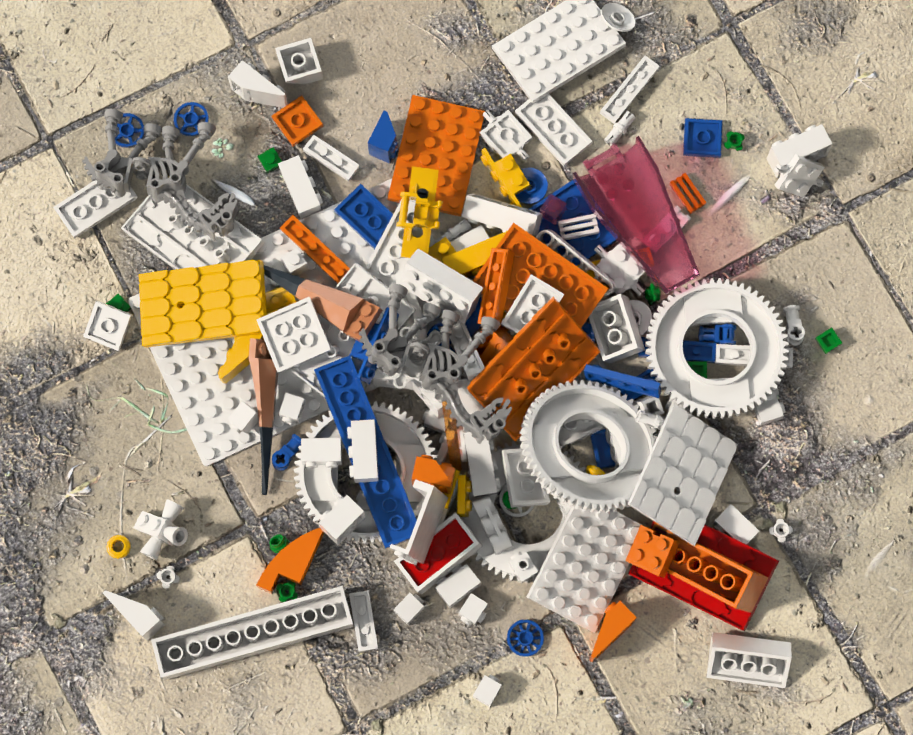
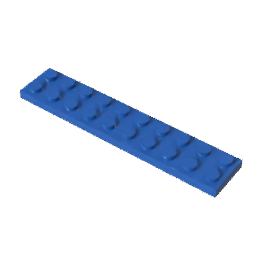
[334,184,482,338]
[314,355,417,549]

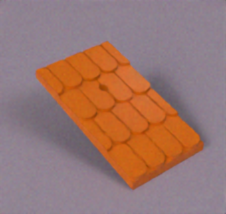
[467,296,600,442]

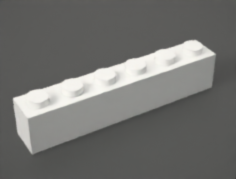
[457,379,501,497]

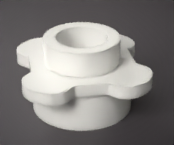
[769,519,793,542]
[157,566,180,589]

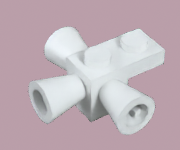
[134,499,188,560]

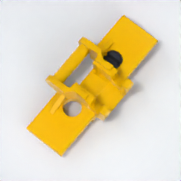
[396,166,443,258]

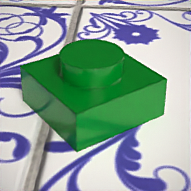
[257,147,282,174]
[106,293,132,312]
[815,327,842,354]
[687,362,707,379]

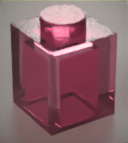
[540,194,567,225]

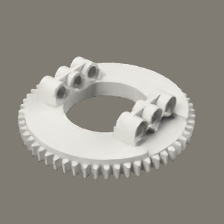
[645,278,789,419]
[520,380,658,514]
[294,401,437,544]
[456,441,588,583]

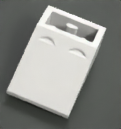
[228,60,288,108]

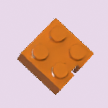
[625,525,680,578]

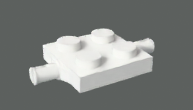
[480,110,532,161]
[774,154,825,198]
[594,243,646,296]

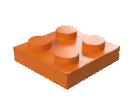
[271,95,324,147]

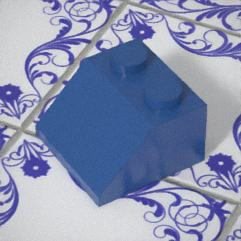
[368,110,399,164]

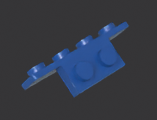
[350,307,399,384]

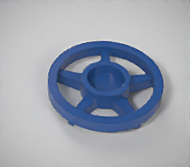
[174,102,209,136]
[115,113,144,148]

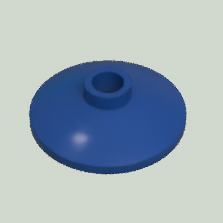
[515,167,548,204]

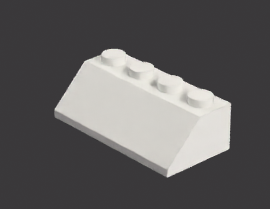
[707,632,792,688]

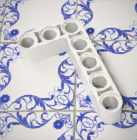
[535,229,615,296]

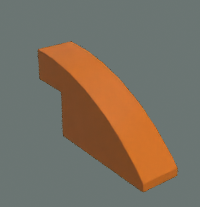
[256,528,325,594]

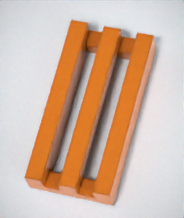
[669,173,706,214]

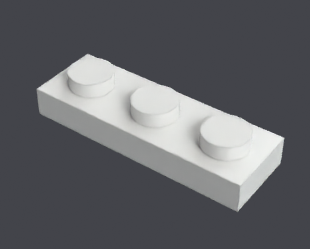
[303,135,360,182]
[349,590,378,652]

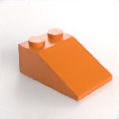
[590,601,637,663]

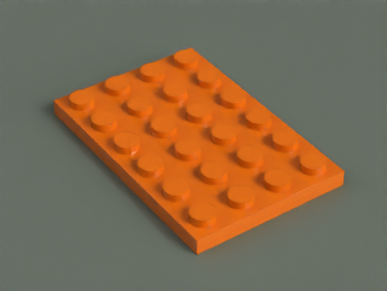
[387,95,485,217]
[473,222,609,327]

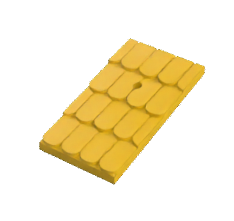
[139,260,267,348]

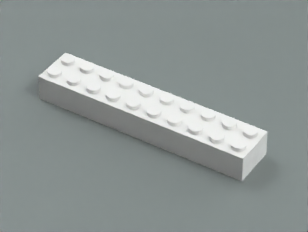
[151,586,354,680]

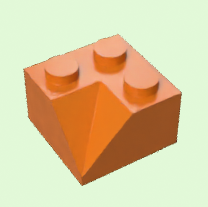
[412,455,456,494]

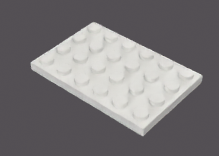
[492,0,626,104]
[527,506,641,633]

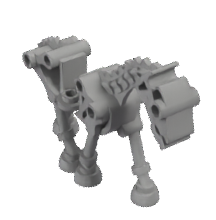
[82,109,238,241]
[359,283,512,444]

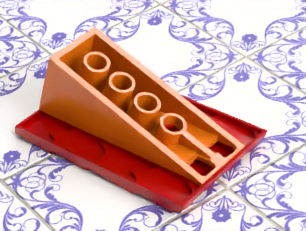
[628,522,779,631]

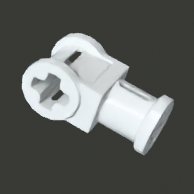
[783,305,805,346]

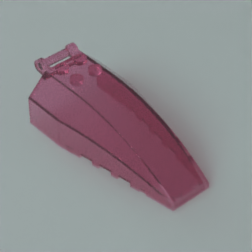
[573,136,700,294]

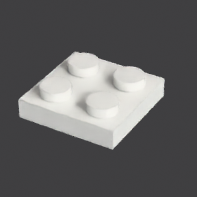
[83,301,133,351]

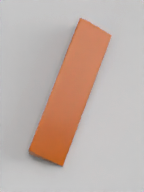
[478,248,515,328]

